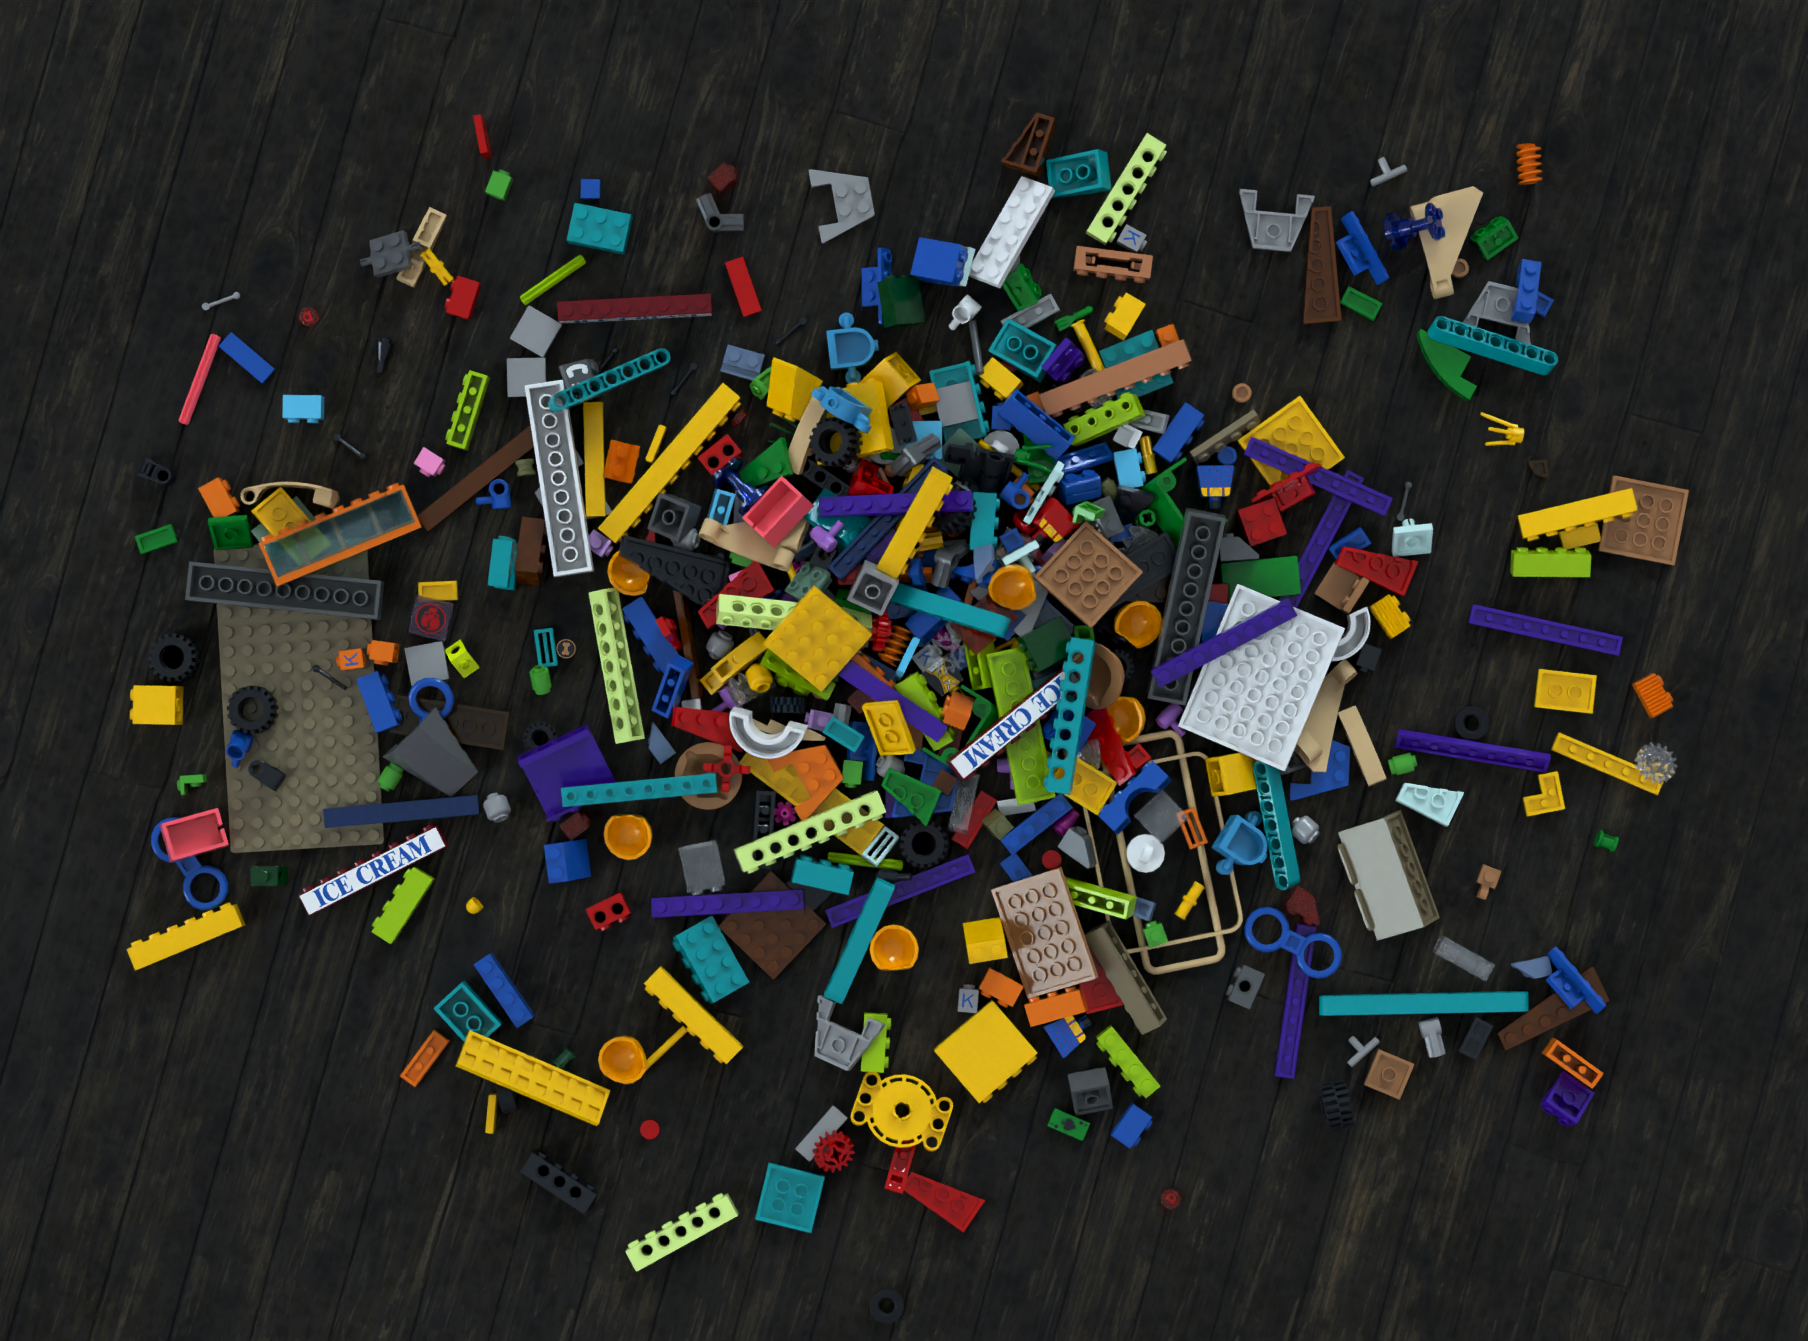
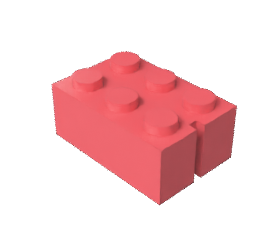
[742,475,814,548]
[160,808,229,863]

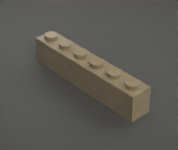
[1085,920,1167,1035]

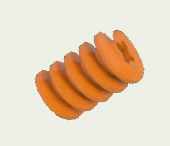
[1516,143,1543,185]
[877,625,913,668]

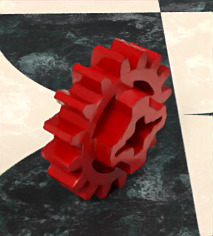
[869,610,892,652]
[812,1130,855,1173]

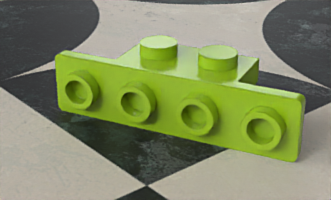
[760,649,836,700]

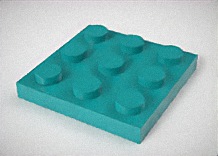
[1099,330,1173,399]
[755,1162,825,1233]

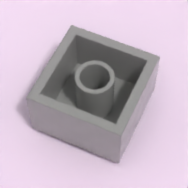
[847,560,900,616]

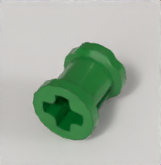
[1135,509,1156,529]
[1594,830,1619,852]

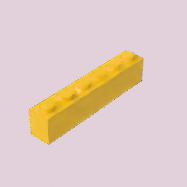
[876,466,953,579]
[1517,488,1638,542]
[127,902,245,970]
[644,966,743,1064]

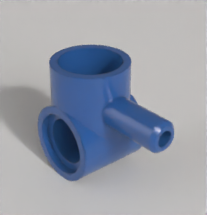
[999,472,1030,510]
[476,479,511,509]
[226,729,254,768]

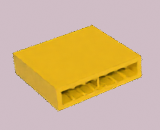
[816,378,894,466]
[934,999,1037,1103]

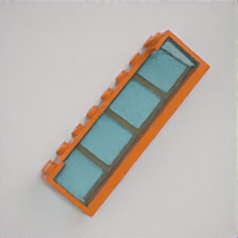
[258,483,421,586]

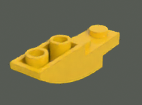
[700,631,768,695]

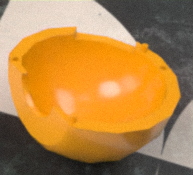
[607,551,650,596]
[988,565,1036,610]
[1114,600,1162,648]
[1107,697,1146,743]
[604,814,653,860]
[870,925,919,971]
[598,1036,647,1084]

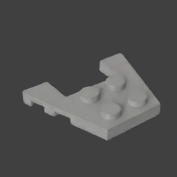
[808,169,875,244]
[1239,189,1315,252]
[1463,281,1531,344]
[970,563,1048,636]
[815,995,885,1071]

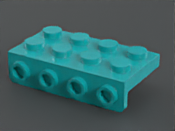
[929,361,990,442]
[673,916,749,1004]

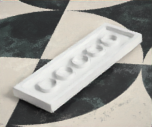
[969,176,1055,288]

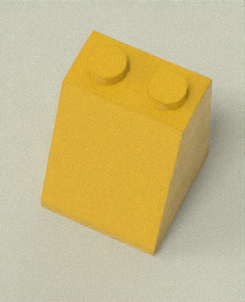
[858,352,921,411]
[767,358,823,422]
[130,685,183,725]
[1205,752,1258,796]
[963,917,1008,964]

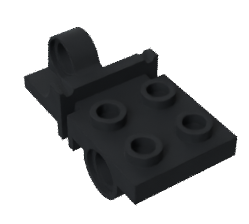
[944,442,1014,493]

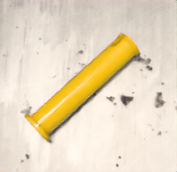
[1071,319,1105,373]

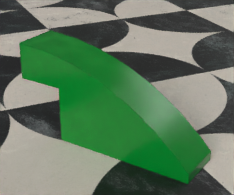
[1416,329,1477,401]

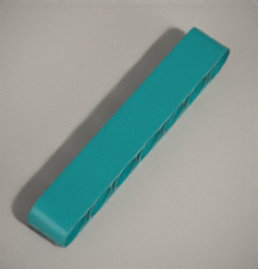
[1428,316,1558,375]
[548,348,670,413]
[889,583,1011,638]
[1253,761,1300,890]
[824,877,895,1004]

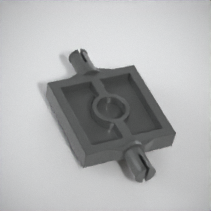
[360,230,422,278]

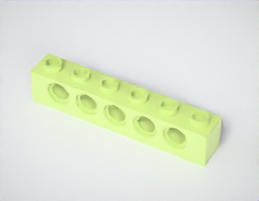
[1086,133,1167,245]
[625,1193,739,1272]

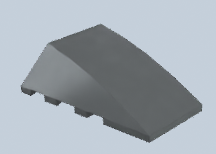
[383,706,478,797]

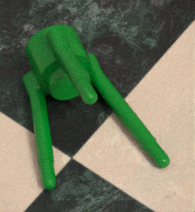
[1014,444,1053,473]

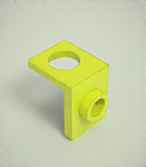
[445,640,479,678]

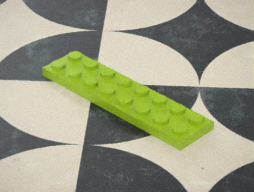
[985,648,1056,805]

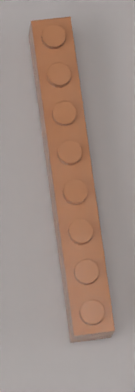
[1039,339,1192,418]

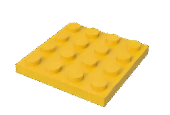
[1237,396,1345,488]
[763,585,872,692]

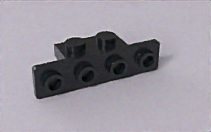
[1056,602,1126,650]

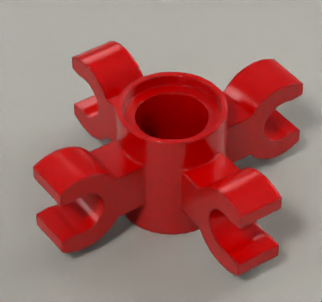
[703,745,750,792]

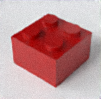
[1236,498,1287,547]

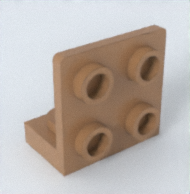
[1315,562,1369,614]

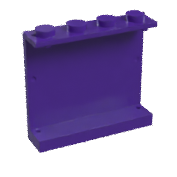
[518,724,616,822]

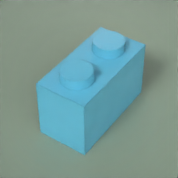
[282,395,324,423]
[1113,448,1146,488]
[707,488,736,526]

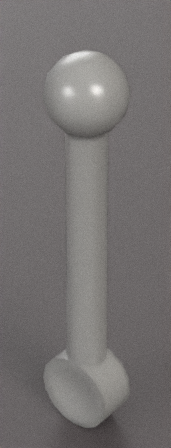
[202,292,240,311]

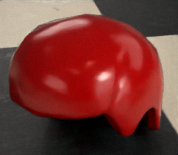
[1013,509,1038,534]

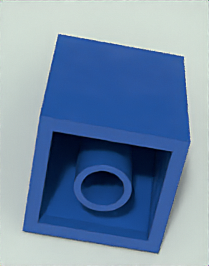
[910,237,968,286]
[544,839,592,884]

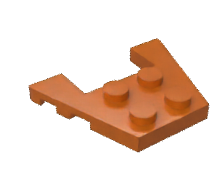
[767,745,844,821]

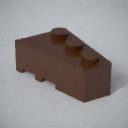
[1000,113,1057,177]
[514,517,548,586]

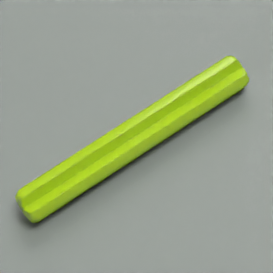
[520,254,586,305]
[827,852,903,871]

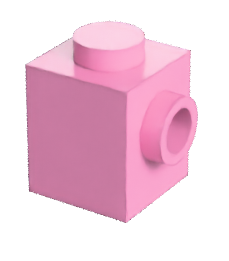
[414,447,446,477]

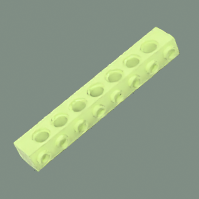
[589,588,645,744]
[716,594,872,640]
[734,790,886,874]

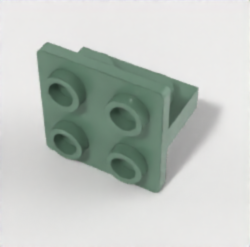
[785,561,833,601]

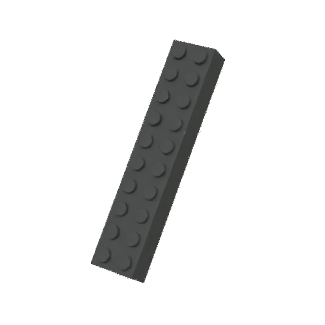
[1146,508,1226,706]
[185,562,385,620]

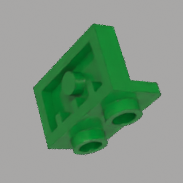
[1470,216,1518,260]
[1002,264,1041,311]

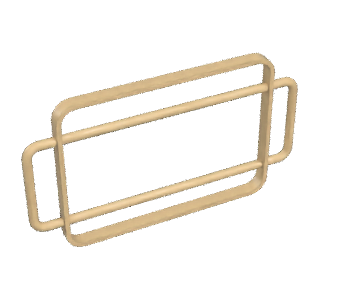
[1082,730,1243,975]

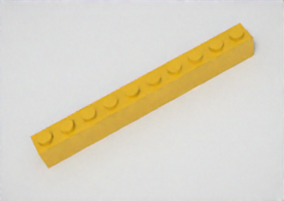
[598,383,741,544]

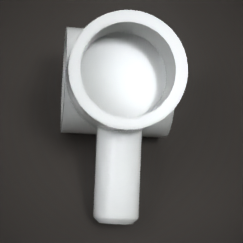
[949,294,982,330]

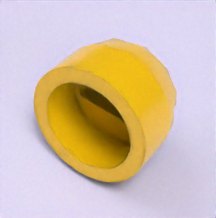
[466,897,483,914]

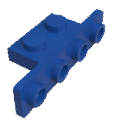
[1336,211,1389,285]
[861,247,892,325]
[846,721,878,781]
[1546,947,1606,1014]

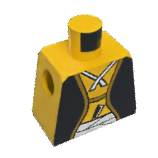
[921,653,964,696]

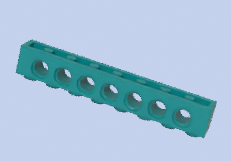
[1044,637,1096,795]
[561,773,718,807]

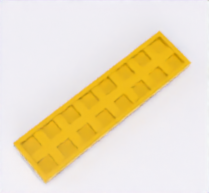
[739,752,884,855]
[456,1030,610,1126]

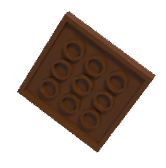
[718,871,827,980]

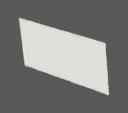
[997,798,1036,816]

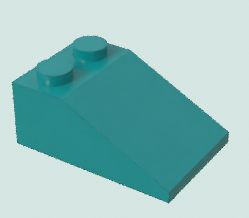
[1046,149,1112,198]
[988,318,1058,383]
[804,488,872,552]

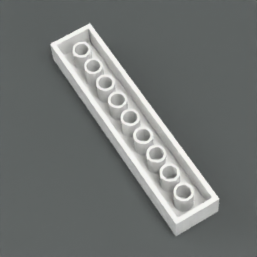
[525,380,594,577]

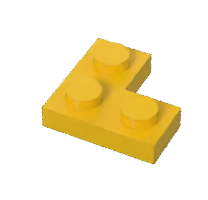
[1523,771,1565,816]

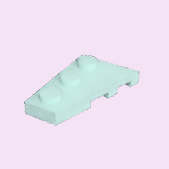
[1023,461,1065,525]
[1395,783,1464,827]

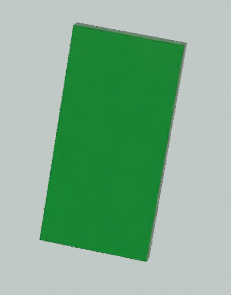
[1221,556,1301,601]

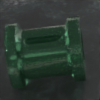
[551,1045,577,1070]

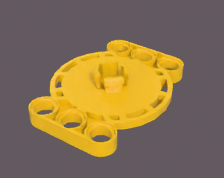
[850,1072,953,1152]

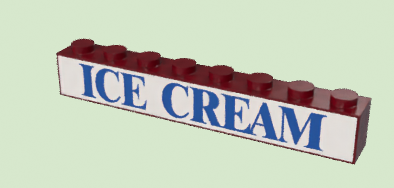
[557,294,713,324]
[946,667,1079,780]
[298,824,449,916]

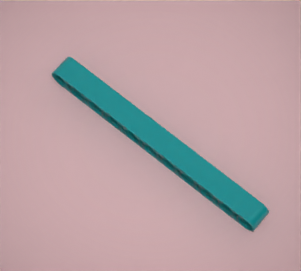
[1319,991,1529,1016]

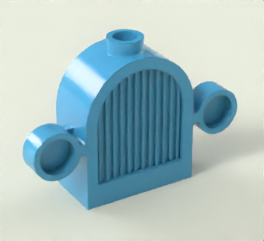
[826,313,879,384]
[811,386,872,433]
[1211,811,1267,875]

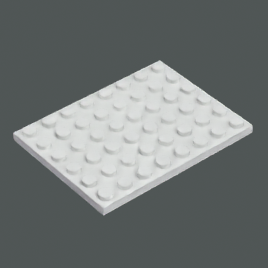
[1178,584,1345,771]

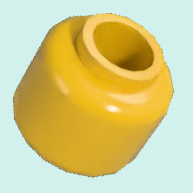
[745,663,773,693]

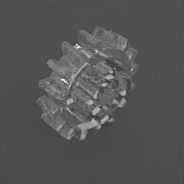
[925,633,967,675]
[1634,743,1677,784]

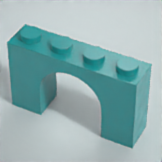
[488,536,518,591]

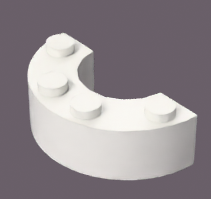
[1332,607,1370,662]
[729,706,808,759]

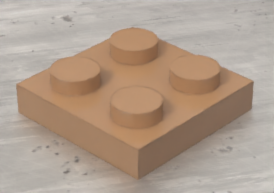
[1364,1049,1414,1100]

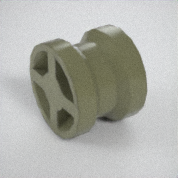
[515,458,536,477]

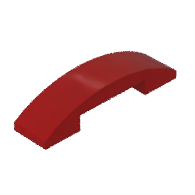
[884,1115,919,1194]

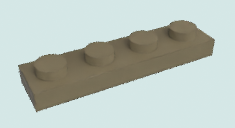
[1190,409,1260,465]

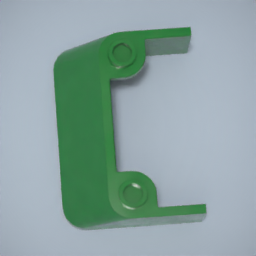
[1140,458,1228,549]
[922,684,999,772]

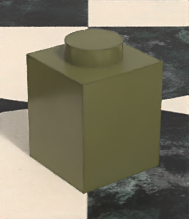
[981,809,1014,840]

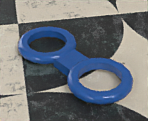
[408,678,454,724]
[151,817,228,910]
[1244,907,1342,979]

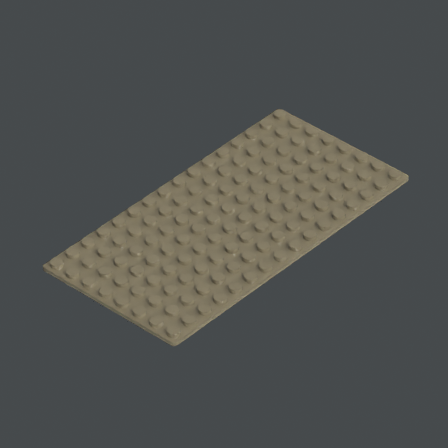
[214,538,384,853]

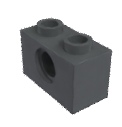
[1226,964,1265,1009]

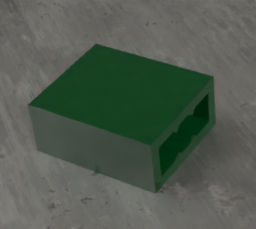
[877,274,925,328]
[1016,616,1071,673]

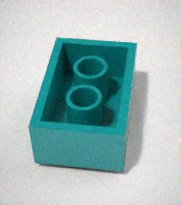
[567,203,633,255]
[969,492,1000,552]
[791,854,854,895]
[433,981,503,1042]

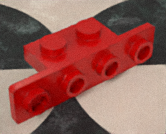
[1251,462,1323,511]

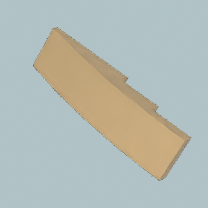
[397,207,447,288]
[788,396,828,475]
[1338,705,1387,786]
[752,718,826,741]

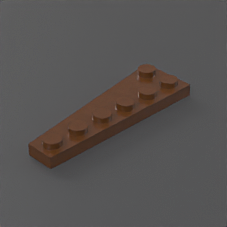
[1303,206,1341,325]
[1496,966,1610,1050]

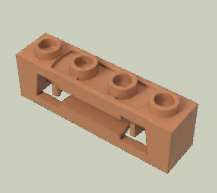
[1073,246,1153,283]

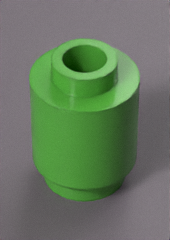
[529,665,552,695]
[1388,752,1417,775]
[377,762,404,792]

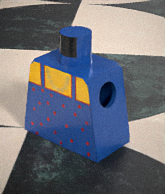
[1196,465,1234,509]
[1043,1015,1092,1058]

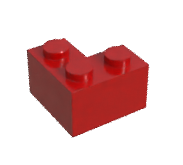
[847,458,894,496]

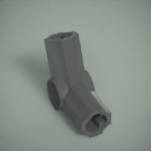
[696,193,744,233]
[891,433,941,477]
[931,539,969,588]

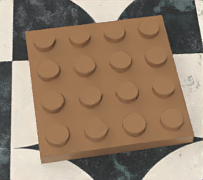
[1598,476,1689,566]
[1034,521,1143,629]

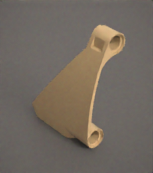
[1410,186,1483,299]
[240,482,340,509]
[698,517,810,571]
[1294,659,1358,772]

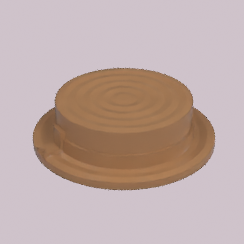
[1074,643,1124,709]
[675,742,742,810]

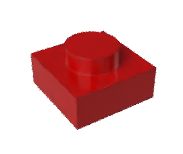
[1127,743,1152,771]

